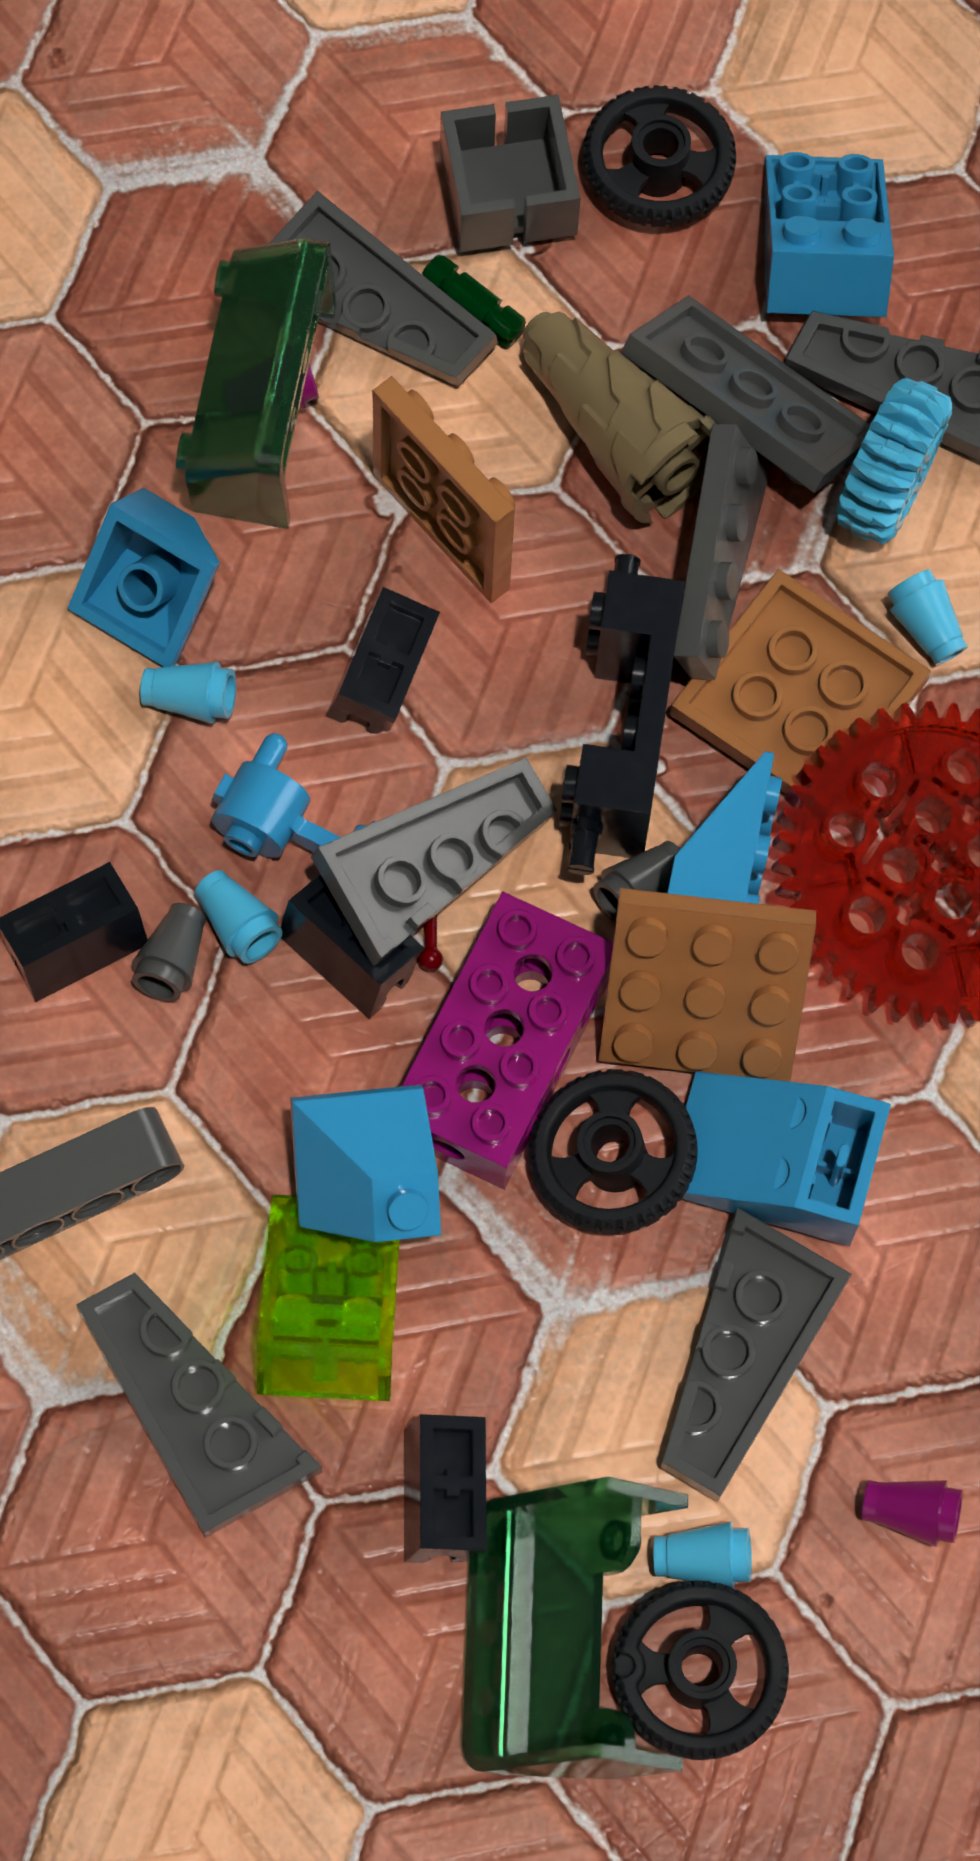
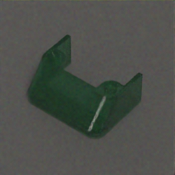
[176,238,337,529]
[462,1476,688,1779]

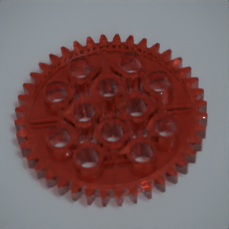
[772,701,980,1030]

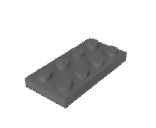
[621,295,870,493]

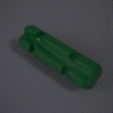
[422,255,526,347]

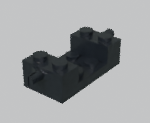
[559,554,685,875]

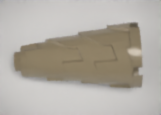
[523,311,716,523]

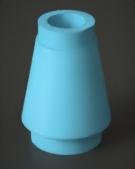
[887,569,968,666]
[140,661,237,724]
[194,870,283,964]
[653,1521,752,1589]

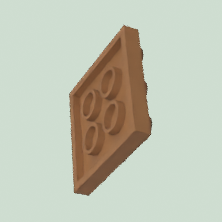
[372,376,515,603]
[670,569,931,819]
[599,888,816,1082]

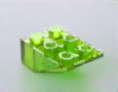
[257,1194,400,1401]

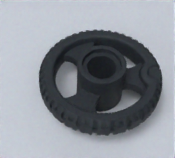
[583,85,736,228]
[528,1069,698,1234]
[612,1581,789,1760]

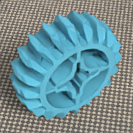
[836,377,952,544]

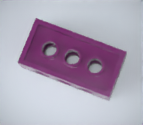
[402,891,613,1190]

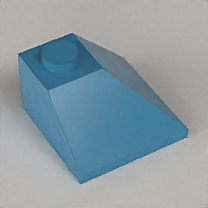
[67,487,220,667]
[290,1084,441,1242]

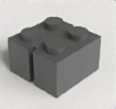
[440,95,581,252]

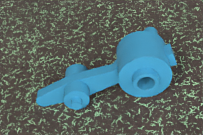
[211,733,375,858]

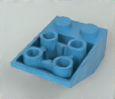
[764,152,894,317]
[668,751,782,904]
[672,1071,891,1247]

